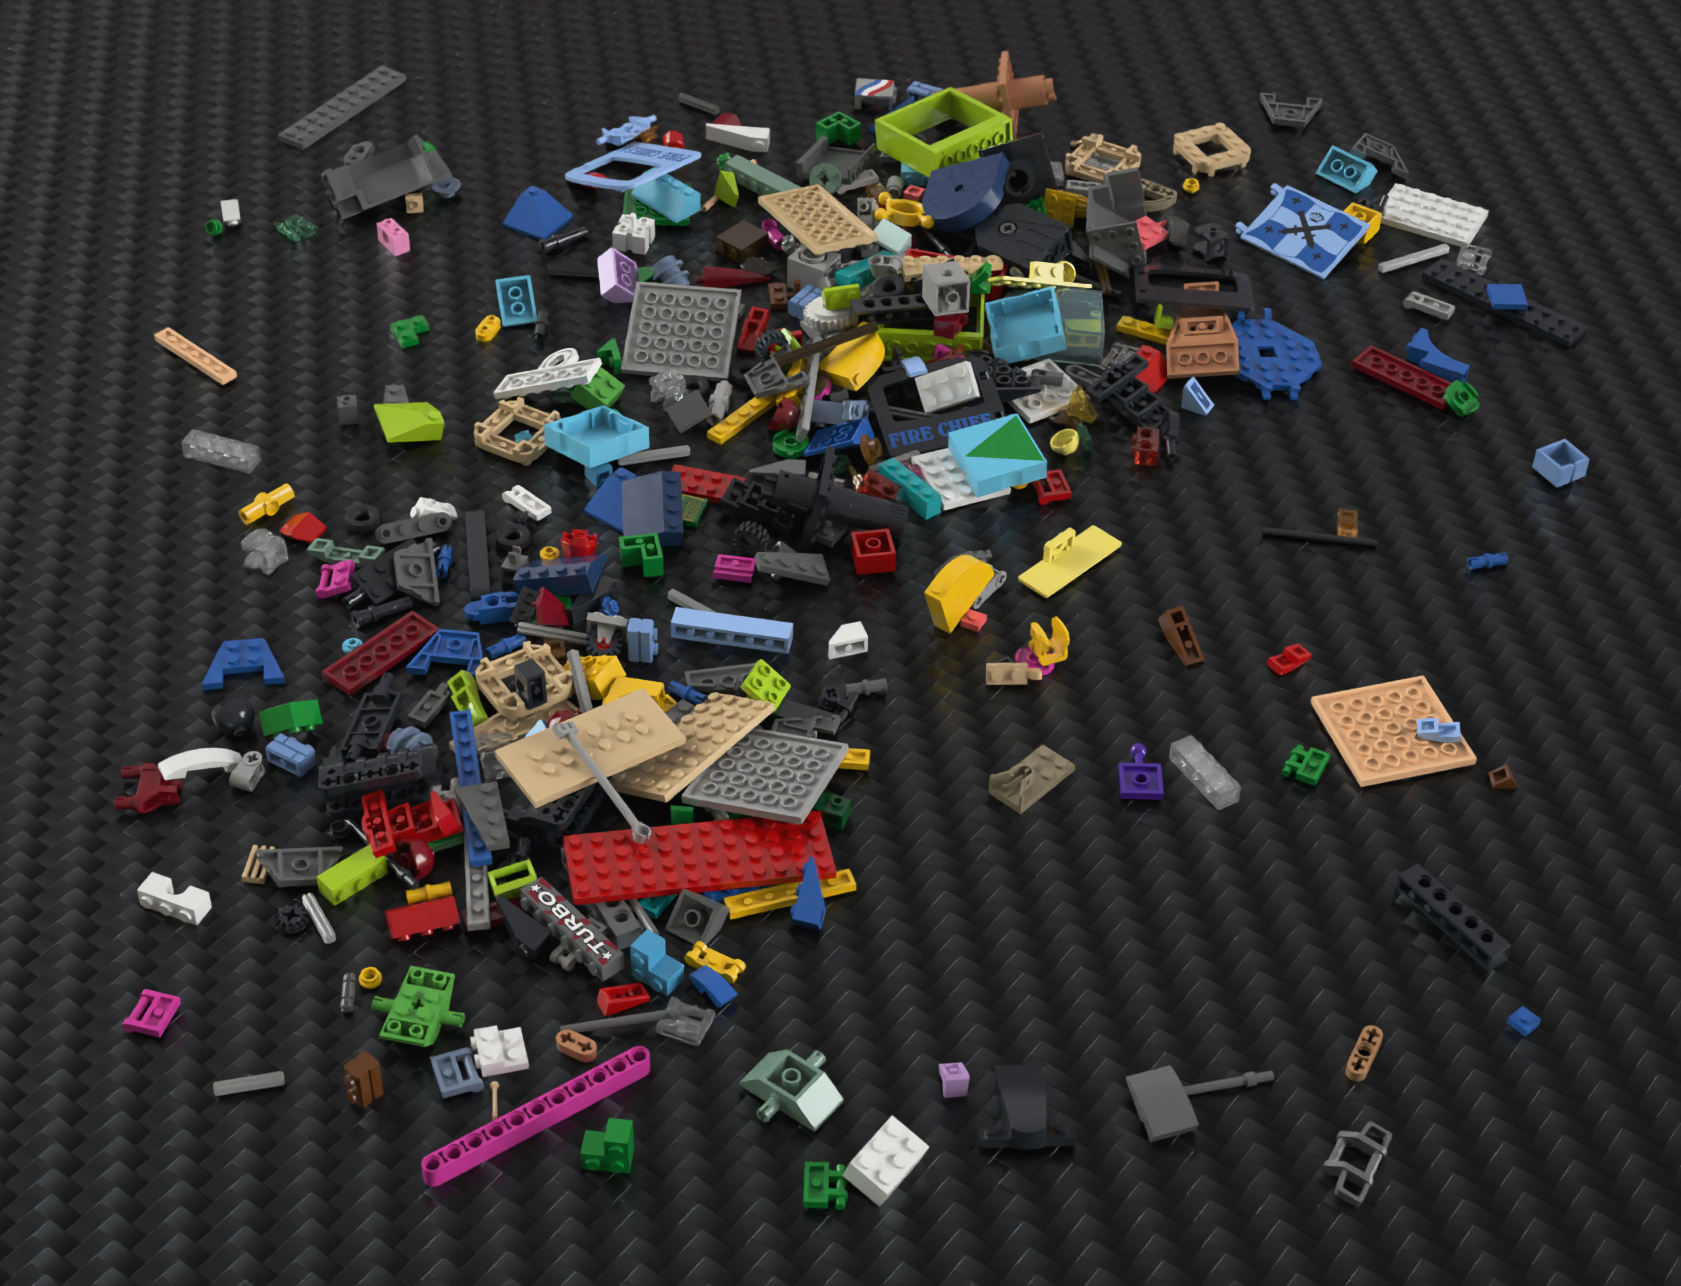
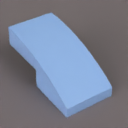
[900,356,928,377]
[1417,718,1461,742]

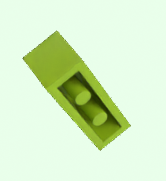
[316,844,388,906]

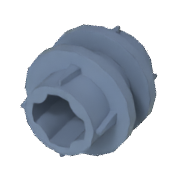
[652,255,690,286]
[386,726,433,754]

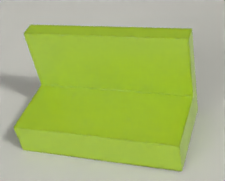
[1154,304,1174,330]

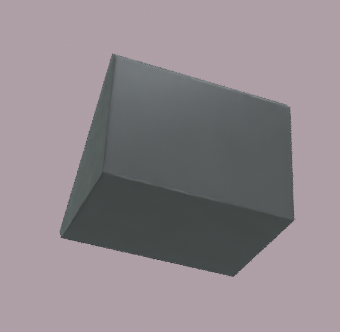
[666,390,712,433]

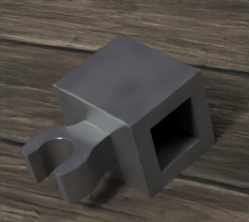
[501,545,529,584]

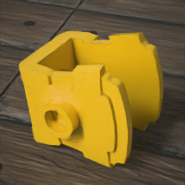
[1029,616,1070,666]

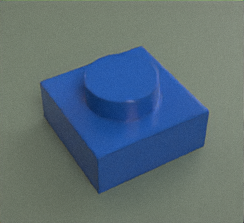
[1507,1006,1541,1036]

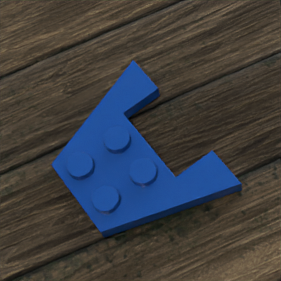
[406,629,483,680]
[201,638,285,690]

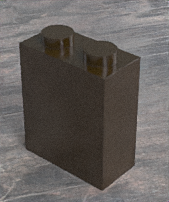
[716,220,769,264]

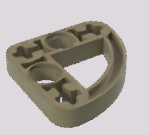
[1141,179,1177,212]

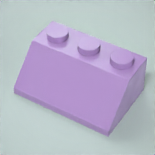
[598,247,638,303]

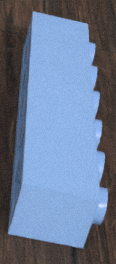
[671,607,793,654]

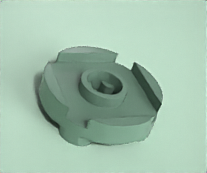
[809,163,842,195]

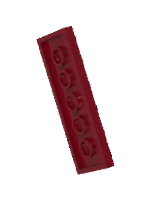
[1351,345,1451,410]
[322,611,440,696]

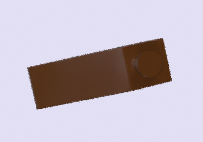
[1158,606,1205,666]

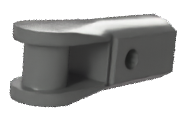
[1030,369,1064,387]

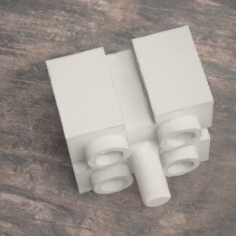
[612,213,655,255]

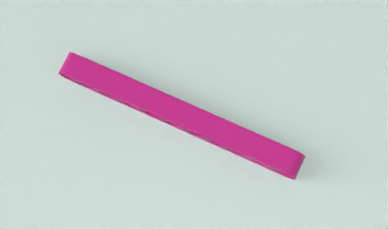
[421,1046,650,1186]

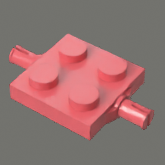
[1136,216,1169,250]

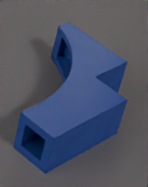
[1405,328,1469,383]

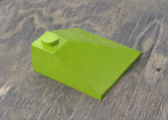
[374,402,445,442]

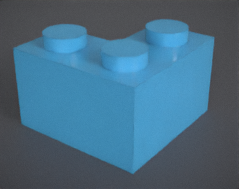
[630,929,684,996]

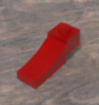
[737,306,770,354]

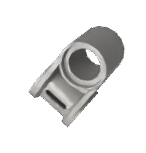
[868,255,904,278]
[229,751,265,792]

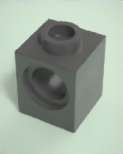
[337,395,359,425]

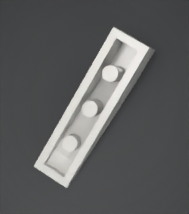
[706,123,770,152]

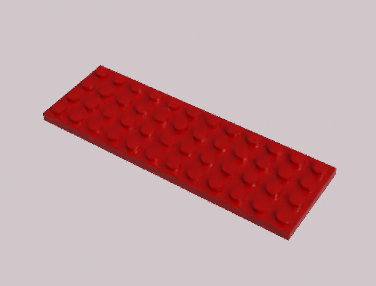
[563,811,837,905]

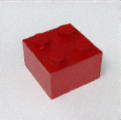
[850,529,896,575]

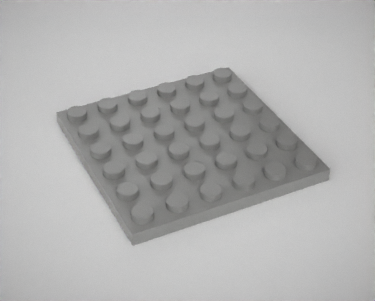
[621,281,741,382]
[681,728,849,825]

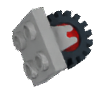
[586,612,628,657]

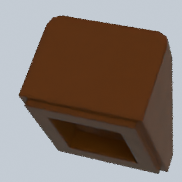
[1488,764,1518,789]

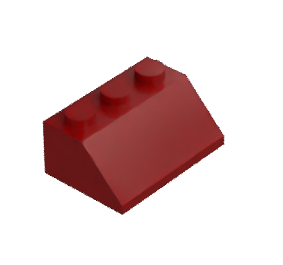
[1135,345,1168,394]
[384,896,460,941]

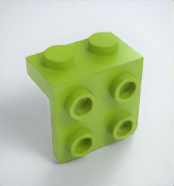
[821,284,860,311]

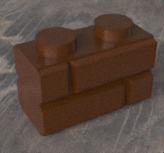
[343,1051,383,1108]

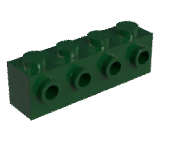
[810,791,851,831]

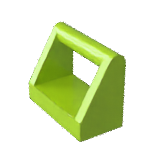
[487,859,537,899]

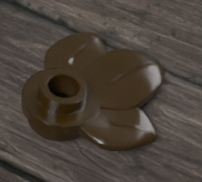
[1049,410,1085,430]

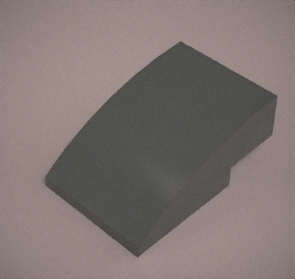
[1126,1065,1199,1142]

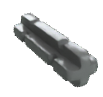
[340,973,356,1013]

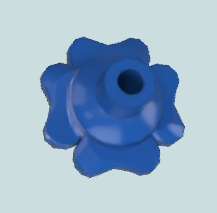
[598,597,619,617]

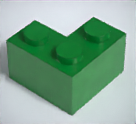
[816,111,861,146]
[619,533,664,577]
[259,699,323,739]
[581,1118,634,1173]

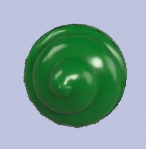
[205,219,222,236]

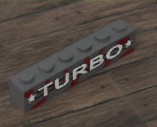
[520,877,624,982]

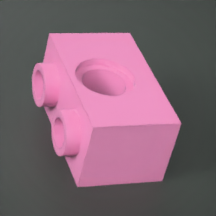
[377,218,410,256]

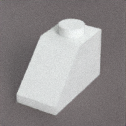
[221,199,241,226]
[828,621,868,659]

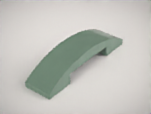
[307,538,385,568]

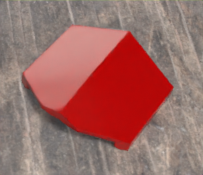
[280,512,327,544]

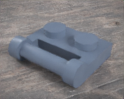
[430,1048,484,1098]

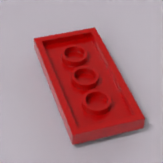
[671,464,746,503]

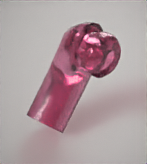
[900,460,922,476]

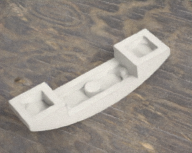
[158,748,243,780]

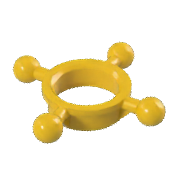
[874,192,934,229]

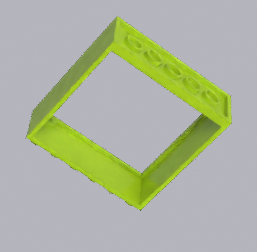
[875,87,1013,178]
[876,271,985,363]

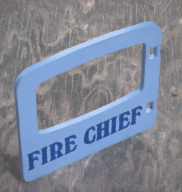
[565,142,701,193]

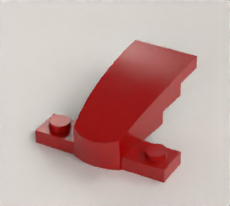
[361,789,464,858]

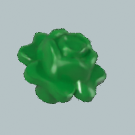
[717,152,730,170]

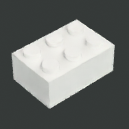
[915,361,981,413]
[842,1116,929,1207]

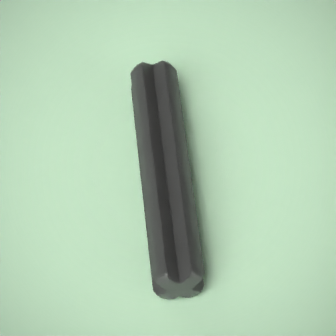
[678,93,719,115]

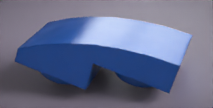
[688,965,738,1008]

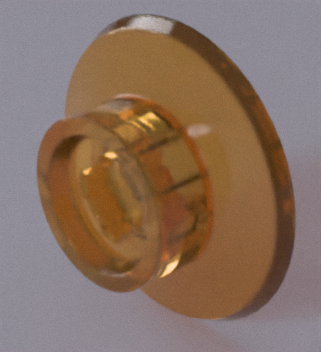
[634,125,659,143]
[860,434,882,466]

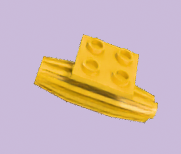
[1043,188,1088,228]

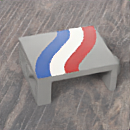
[855,78,897,110]

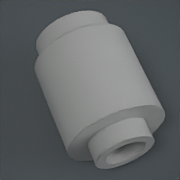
[886,176,904,200]

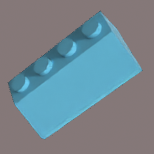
[632,167,701,223]

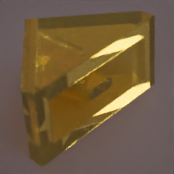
[1066,385,1098,423]

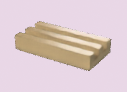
[242,845,275,884]

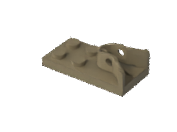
[988,745,1075,814]

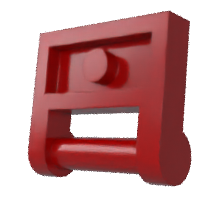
[1030,469,1072,505]

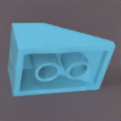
[495,275,537,327]

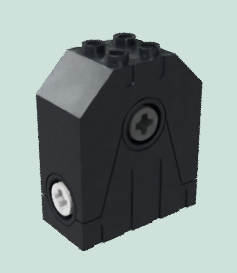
[975,203,1073,292]

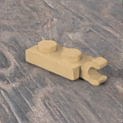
[986,663,1042,685]

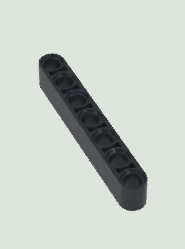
[465,510,491,602]

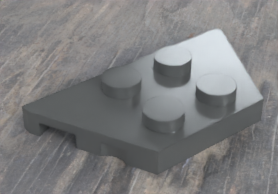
[393,538,440,606]
[257,847,343,887]

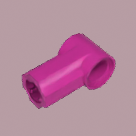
[762,219,784,251]

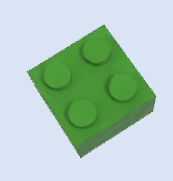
[571,367,625,410]

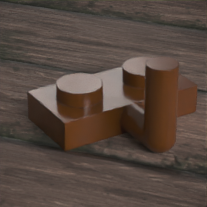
[768,279,801,309]

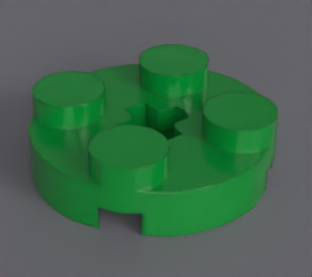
[1443,380,1479,417]
[772,430,809,460]

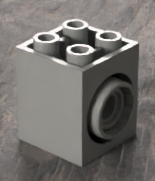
[787,244,842,290]
[922,261,970,316]

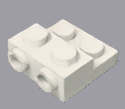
[470,1026,529,1077]

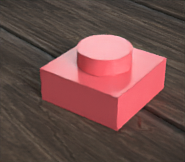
[903,185,925,202]
[960,609,987,632]

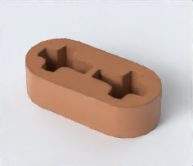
[556,1030,597,1062]

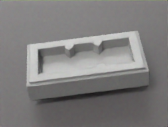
[1066,180,1100,196]

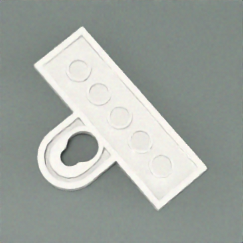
[493,348,602,399]

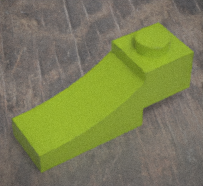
[447,670,488,728]

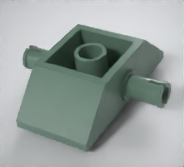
[740,1050,843,1132]

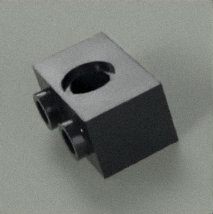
[514,658,547,710]

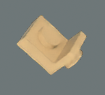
[405,193,424,213]

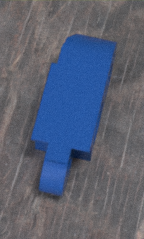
[464,591,519,625]

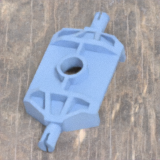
[596,115,656,146]

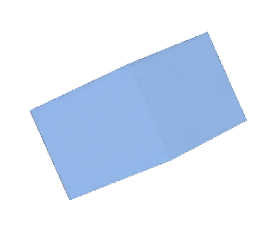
[1181,377,1214,416]

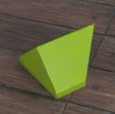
[714,170,739,207]

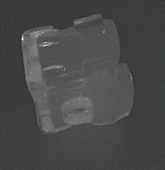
[649,366,689,411]
[241,529,288,575]
[475,732,513,782]

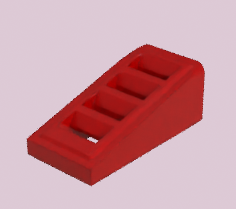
[430,791,458,836]
[597,982,650,1016]

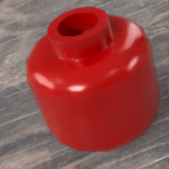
[663,131,685,149]

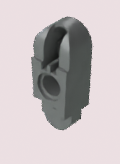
[344,141,375,166]

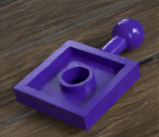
[1118,743,1164,800]

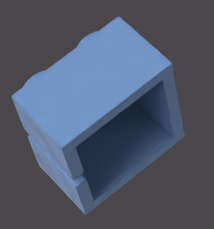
[1532,439,1590,487]

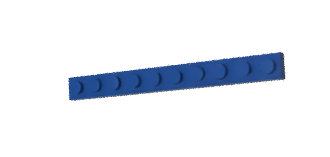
[450,710,492,867]

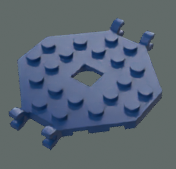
[1232,308,1322,400]

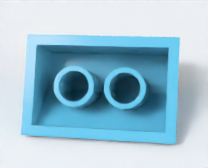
[1316,145,1378,193]

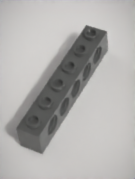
[561,848,643,950]

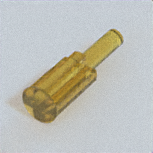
[848,466,869,494]

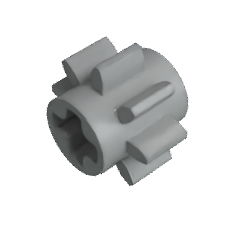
[781,234,802,255]

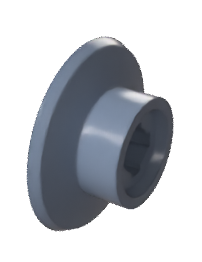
[431,177,461,198]

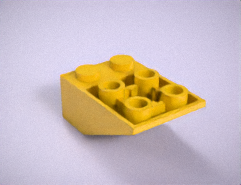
[563,655,626,700]

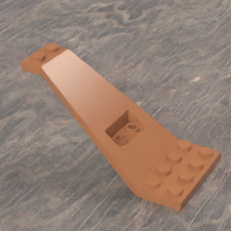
[1166,281,1239,379]

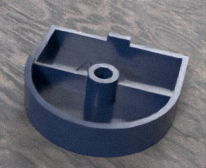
[922,152,1010,233]

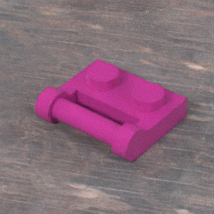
[316,559,356,599]
[121,989,181,1037]

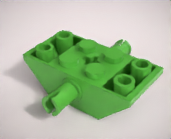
[372,966,465,1047]

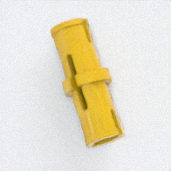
[406,881,452,905]

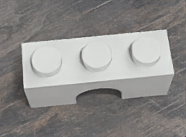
[137,872,212,925]

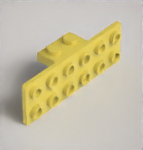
[988,261,1092,293]
[1018,525,1122,598]

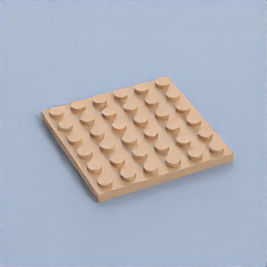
[1311,675,1477,787]

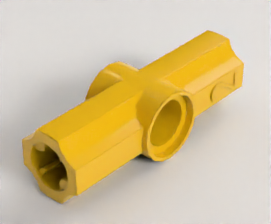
[238,483,295,525]

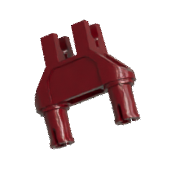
[114,763,183,813]

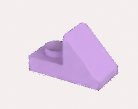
[939,1062,969,1098]

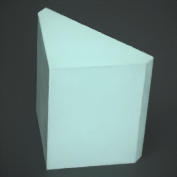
[874,218,912,255]

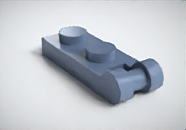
[842,400,870,420]

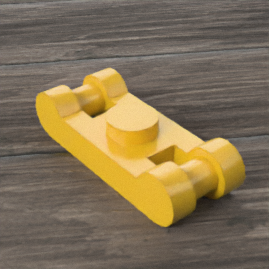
[684,941,746,984]

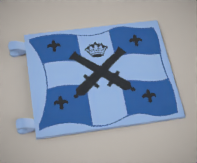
[1235,183,1370,279]

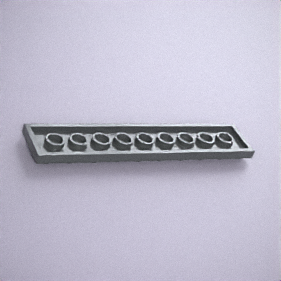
[278,66,406,150]

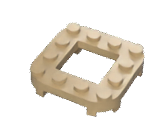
[1173,123,1251,176]
[1065,134,1141,185]
[474,397,561,465]
[475,641,573,721]

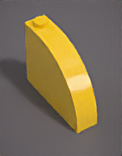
[817,322,885,391]
[924,555,994,634]

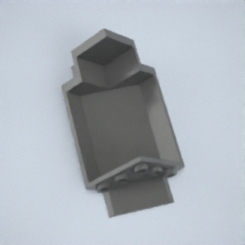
[321,135,452,219]
[1086,167,1147,279]

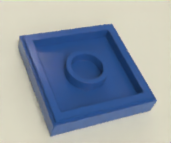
[1486,284,1528,310]

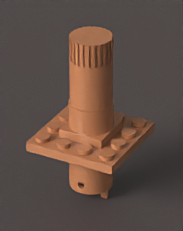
[933,51,1056,139]

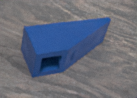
[790,856,826,930]

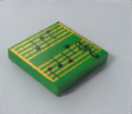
[682,494,708,527]

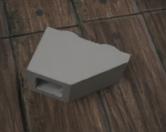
[857,198,880,231]

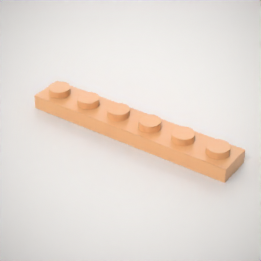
[154,327,237,385]

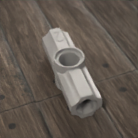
[706,380,732,426]

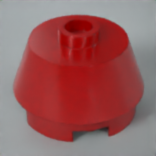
[560,529,599,558]

